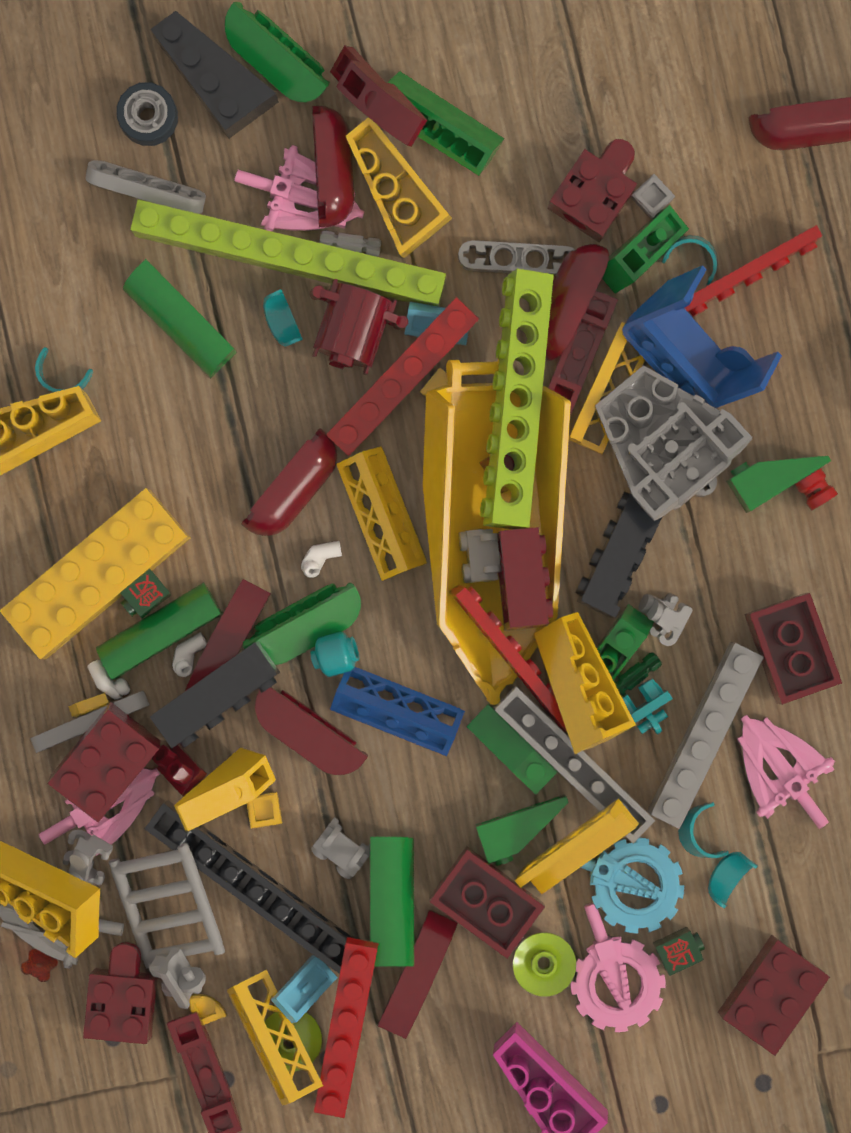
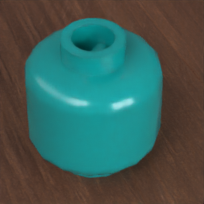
[310,632,360,677]

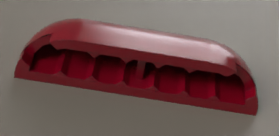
[749,97,851,151]
[312,106,354,228]
[546,244,609,361]
[241,428,337,536]
[255,687,368,775]

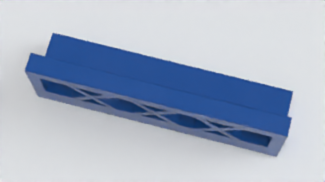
[330,667,465,756]

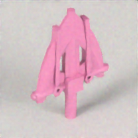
[235,145,364,231]
[737,715,835,829]
[39,768,160,856]

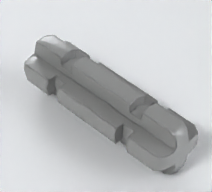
[319,230,381,256]

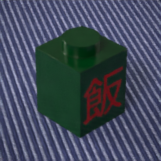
[120,569,171,619]
[653,927,705,976]

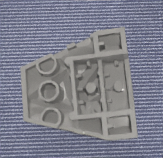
[595,365,752,521]

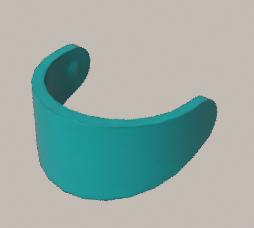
[662,235,718,286]
[263,289,303,347]
[35,347,93,393]
[678,802,729,858]
[708,852,758,909]

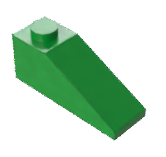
[602,205,689,294]
[726,456,831,513]
[466,704,558,795]
[475,794,569,866]

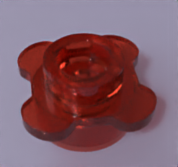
[20,949,58,982]

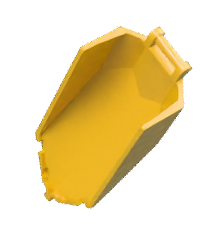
[423,359,571,705]

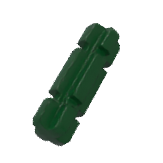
[614,652,662,697]

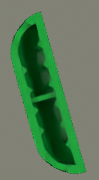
[225,2,330,102]
[243,582,361,665]

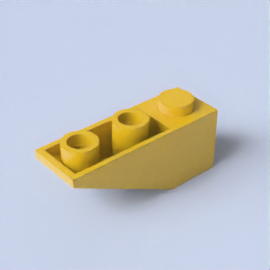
[174,747,276,831]

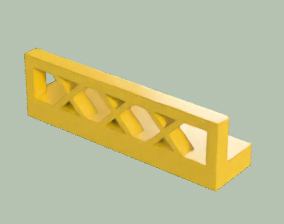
[568,322,645,455]
[336,446,427,581]
[515,798,639,895]
[227,969,323,1106]

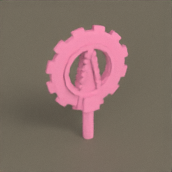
[570,902,665,1032]

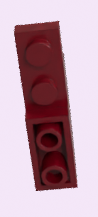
[330,45,427,147]

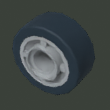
[117,82,178,146]

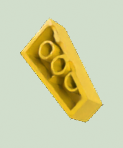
[346,118,452,258]
[0,386,101,476]
[534,612,636,754]
[0,841,100,958]

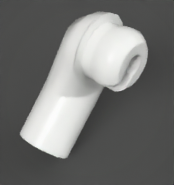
[301,541,342,578]
[172,632,207,677]
[87,660,130,700]

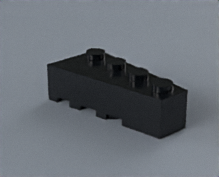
[150,11,279,139]
[575,491,662,618]
[150,641,280,749]

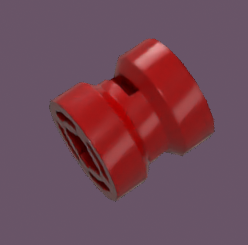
[794,468,838,511]

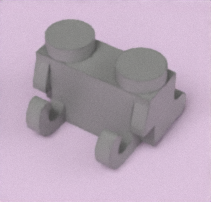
[459,529,502,583]
[638,593,693,646]
[311,817,370,879]
[63,830,113,885]

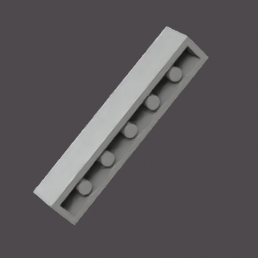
[647,642,763,829]
[493,686,655,844]

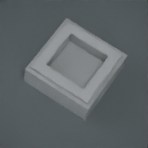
[631,174,675,219]

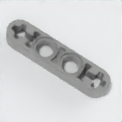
[85,160,206,214]
[458,240,575,276]
[30,690,150,753]

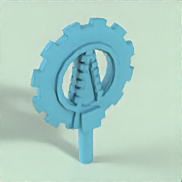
[580,838,684,933]

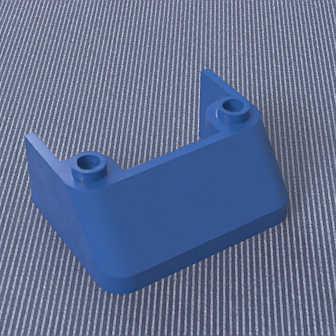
[622,265,782,408]

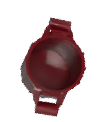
[310,279,408,375]

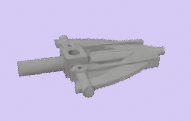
[0,883,124,969]

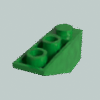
[596,604,654,680]

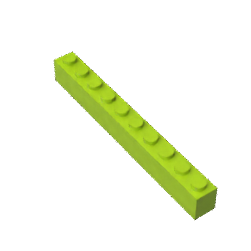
[130,199,446,307]

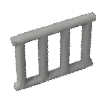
[109,843,225,968]

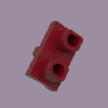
[152,744,207,796]

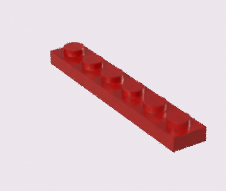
[685,225,823,317]
[326,297,480,456]
[449,584,569,737]
[314,937,379,1118]

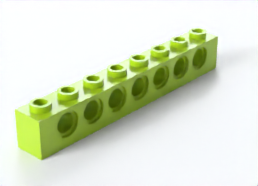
[480,268,554,530]

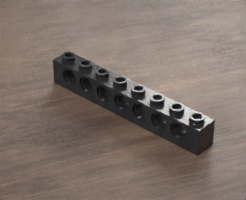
[144,800,353,974]

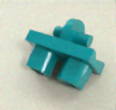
[622,679,673,735]

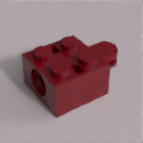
[548,139,637,243]
[83,941,158,1044]

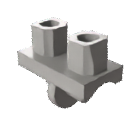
[149,947,206,1009]

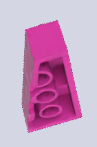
[493,1022,608,1133]

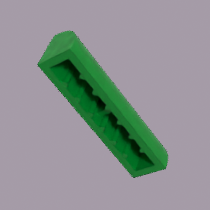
[387,71,505,176]
[123,259,237,379]
[96,582,223,680]
[370,837,414,967]

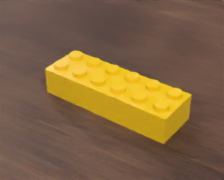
[0,488,191,660]

